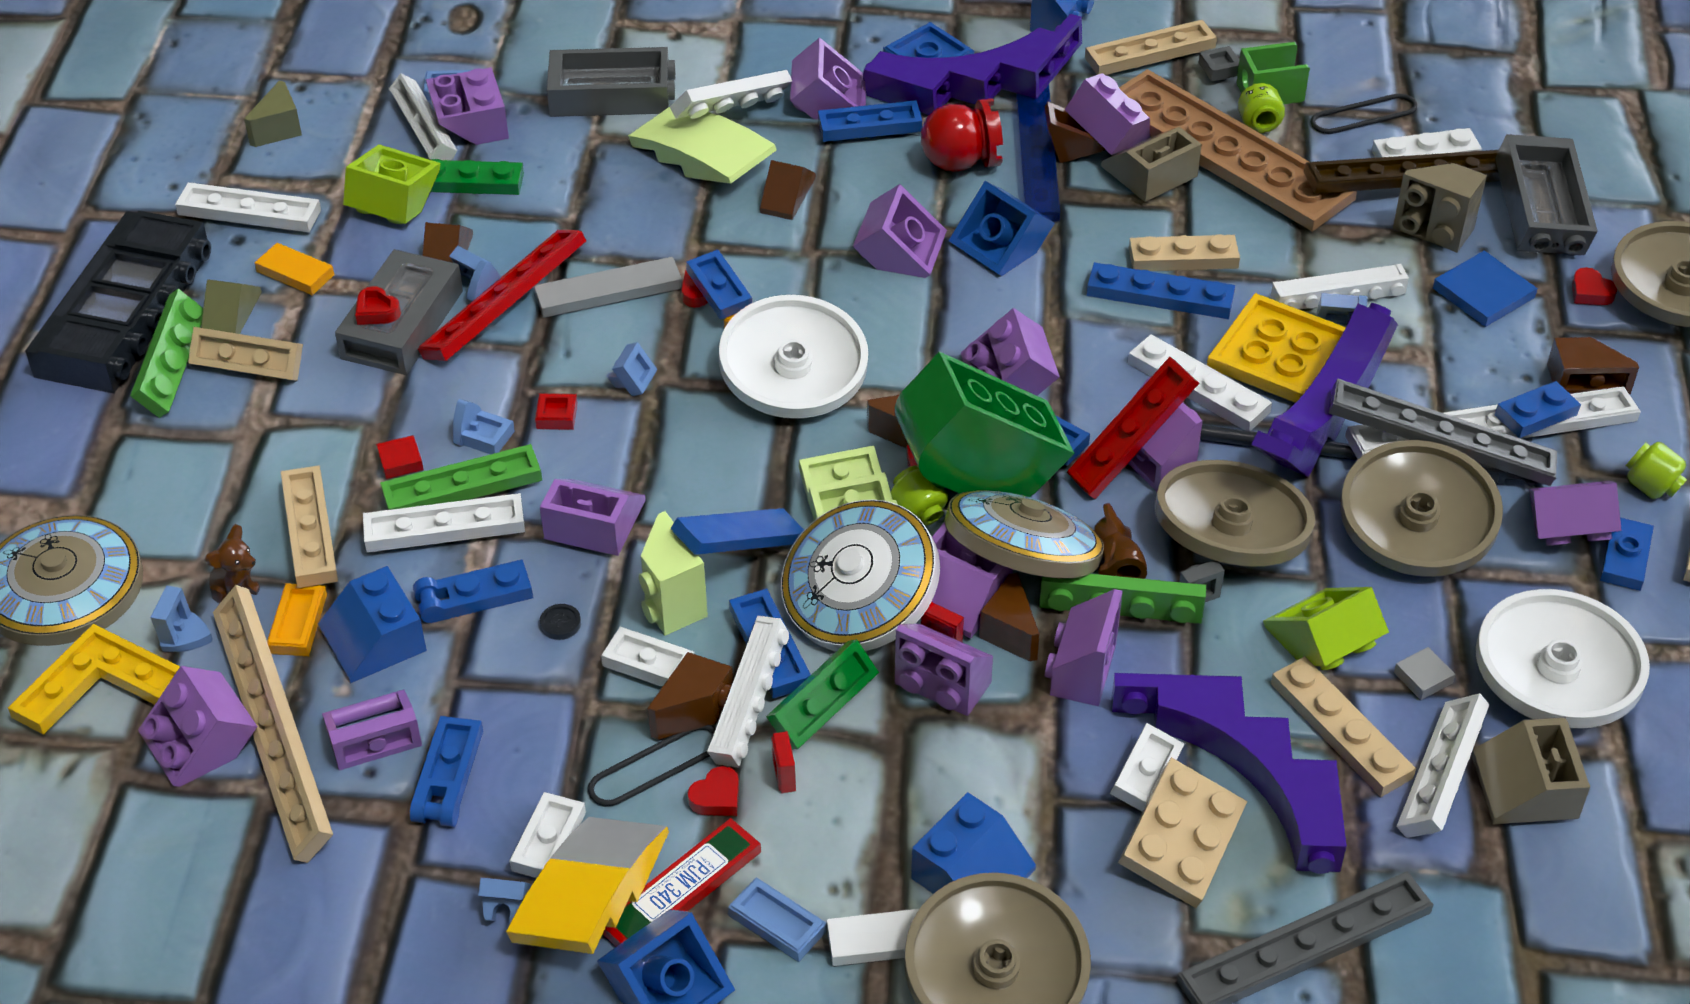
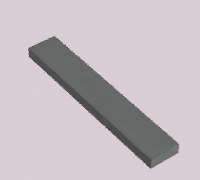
[1329,379,1557,486]
[1176,871,1434,1004]

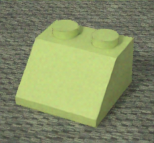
[638,511,708,636]

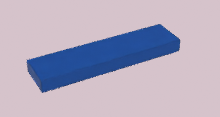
[671,508,804,555]

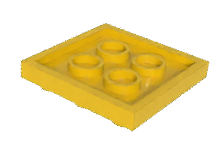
[1207,293,1346,403]

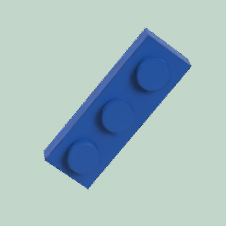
[818,100,923,142]
[729,588,811,699]

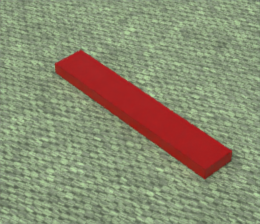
[418,230,586,361]

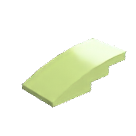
[628,107,777,184]
[798,446,898,521]

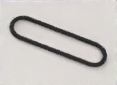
[1310,93,1417,134]
[588,725,716,806]

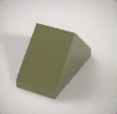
[244,80,302,147]
[201,279,262,334]

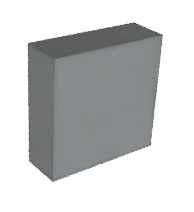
[1394,647,1455,700]

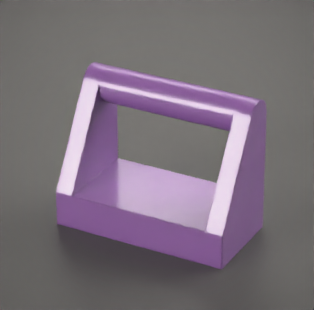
[322,689,422,771]

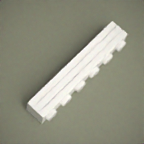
[389,73,457,160]
[1270,264,1409,310]
[707,616,789,768]

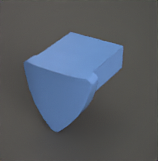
[449,246,501,301]
[1317,293,1368,325]
[453,399,515,454]
[150,585,213,652]

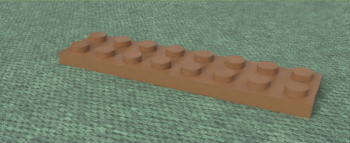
[1119,69,1357,232]

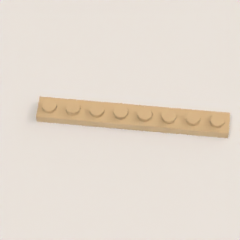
[213,585,333,863]

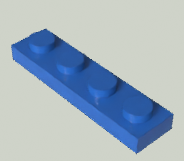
[1087,262,1236,319]

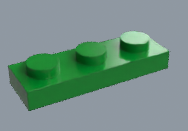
[430,159,524,195]
[766,639,879,750]

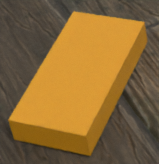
[254,242,335,295]
[267,583,327,657]

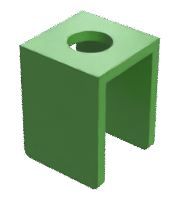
[1236,42,1310,104]

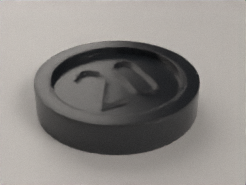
[540,604,581,640]

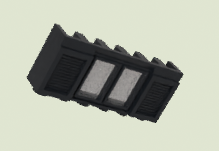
[25,211,211,394]

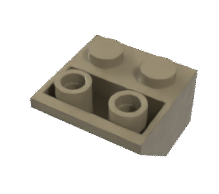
[1101,127,1202,202]
[1393,163,1487,253]
[1471,717,1590,824]

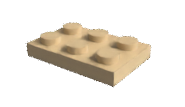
[1118,757,1247,908]

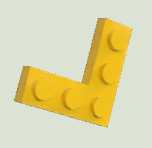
[8,624,180,735]

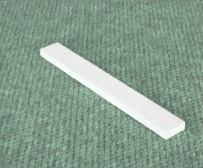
[1345,386,1641,459]

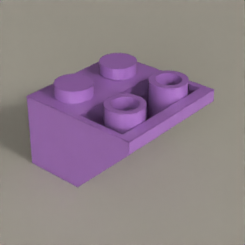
[426,67,509,145]
[960,308,1060,396]
[1128,376,1203,492]
[540,479,645,556]
[932,522,1013,638]
[895,624,993,716]
[138,666,258,787]

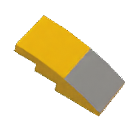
[506,817,669,954]

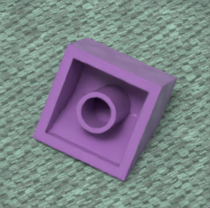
[790,37,866,119]
[1064,73,1150,155]
[853,184,947,278]
[1529,481,1622,545]
[1045,589,1123,706]

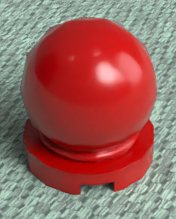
[921,98,1003,172]

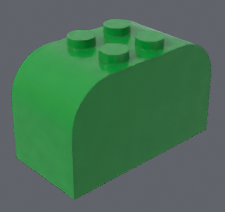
[895,351,1075,497]

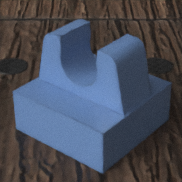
[607,342,657,396]
[478,878,532,923]

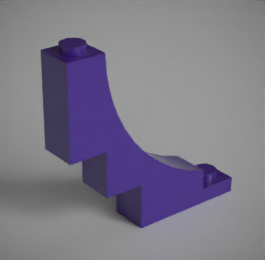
[863,14,1082,115]
[1252,302,1398,477]
[1111,673,1347,874]

